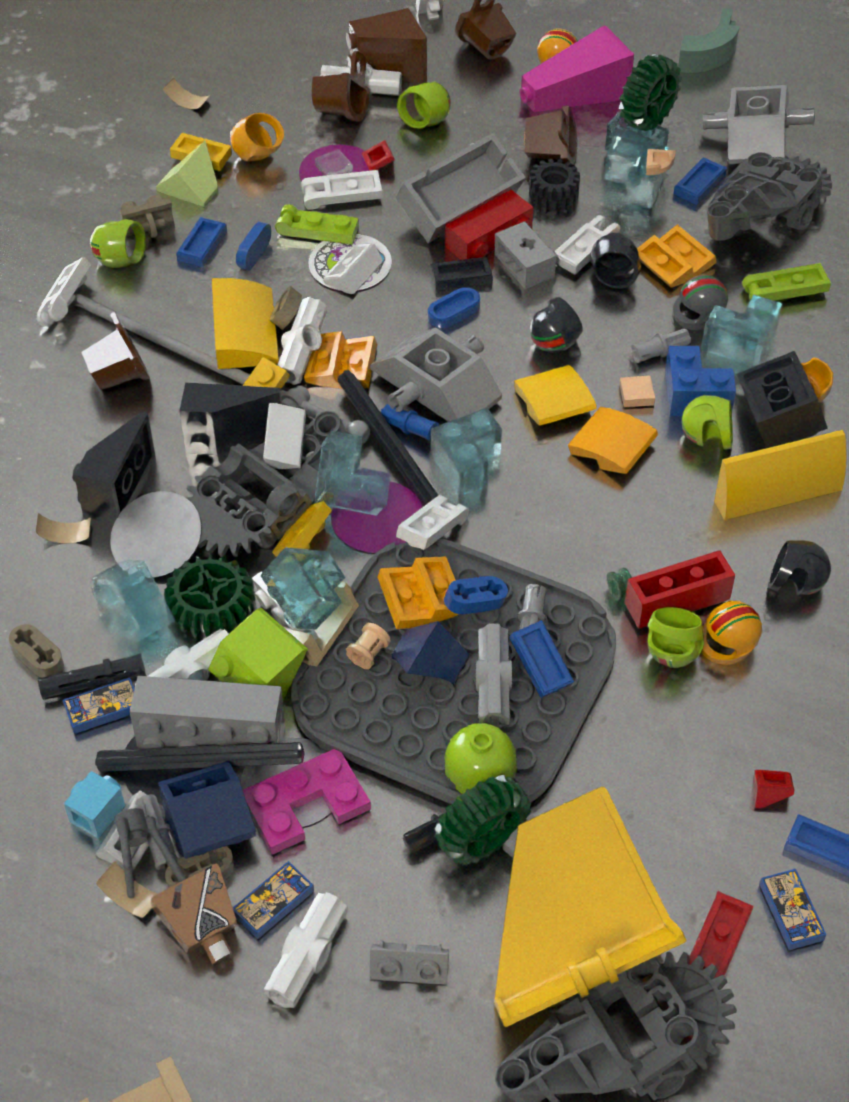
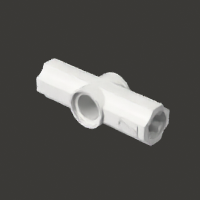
[321,62,402,97]
[278,297,327,385]
[135,629,228,685]
[264,892,348,1008]

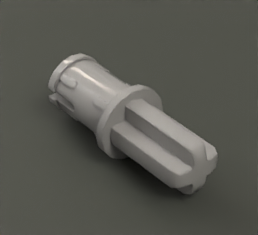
[631,329,691,363]
[518,584,547,630]
[135,794,178,870]

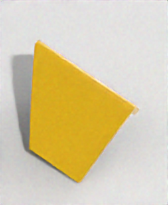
[494,786,687,1027]

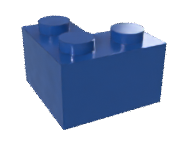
[665,346,736,416]

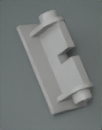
[370,940,449,985]

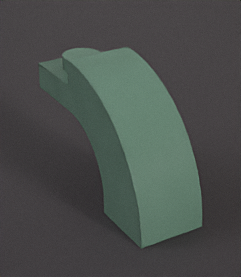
[678,8,740,73]

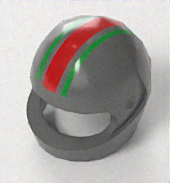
[673,274,728,330]

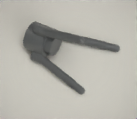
[115,808,186,899]

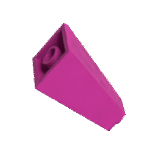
[519,25,634,112]

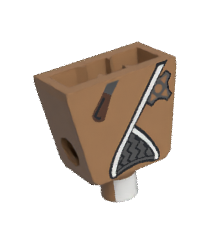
[151,863,237,964]

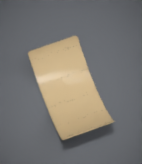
[163,77,210,109]
[36,513,91,543]
[96,861,158,918]

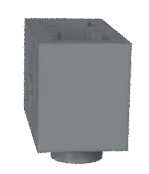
[495,222,557,289]

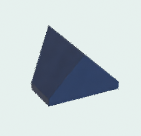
[392,621,469,684]

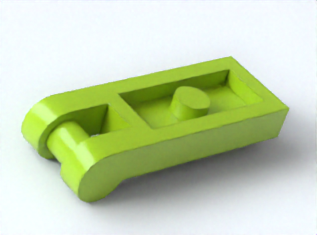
[275,204,359,245]
[742,263,831,307]

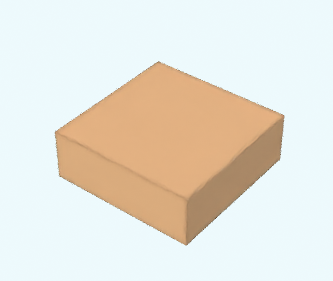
[619,376,655,407]

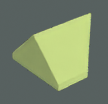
[156,141,219,207]

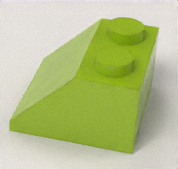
[208,608,308,701]

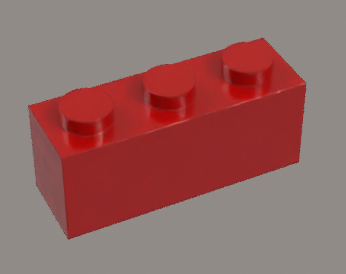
[445,189,534,260]
[625,550,735,628]

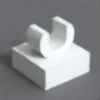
[415,0,444,20]

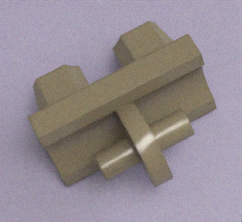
[120,194,175,238]

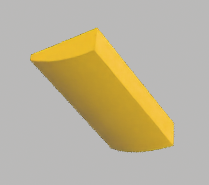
[212,278,279,369]
[714,430,846,520]

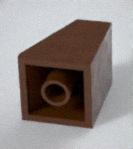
[346,8,427,83]

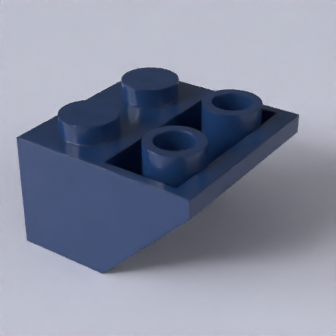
[158,761,256,859]

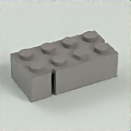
[396,133,526,243]
[129,676,285,749]

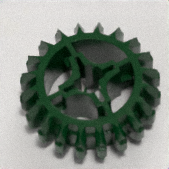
[619,53,682,132]
[163,554,256,638]
[435,775,532,865]

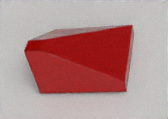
[361,140,395,171]
[754,769,795,808]

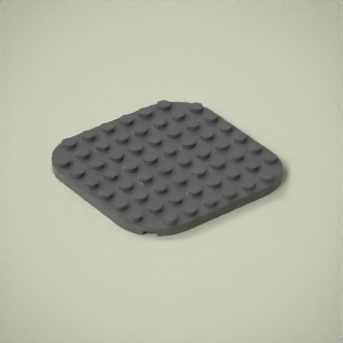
[291,538,616,804]

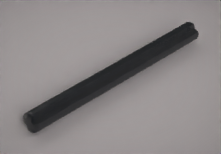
[337,370,439,506]
[95,742,305,772]

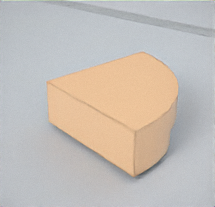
[646,149,676,175]

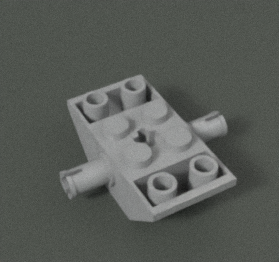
[703,85,815,164]
[370,328,502,430]

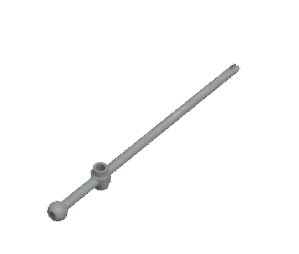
[73,294,370,445]

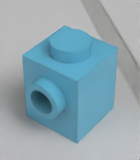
[64,771,125,839]

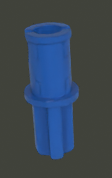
[381,404,440,441]

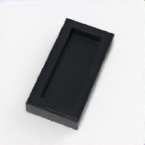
[430,257,493,291]

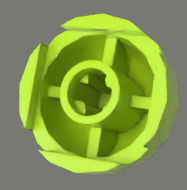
[445,723,517,794]

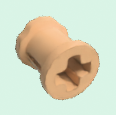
[346,623,391,669]

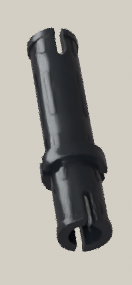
[38,653,146,700]

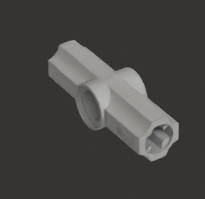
[476,624,512,729]

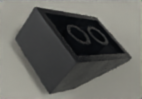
[737,351,828,448]
[179,382,282,455]
[72,412,155,524]

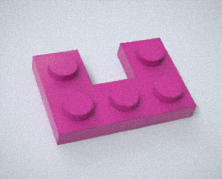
[243,749,371,855]

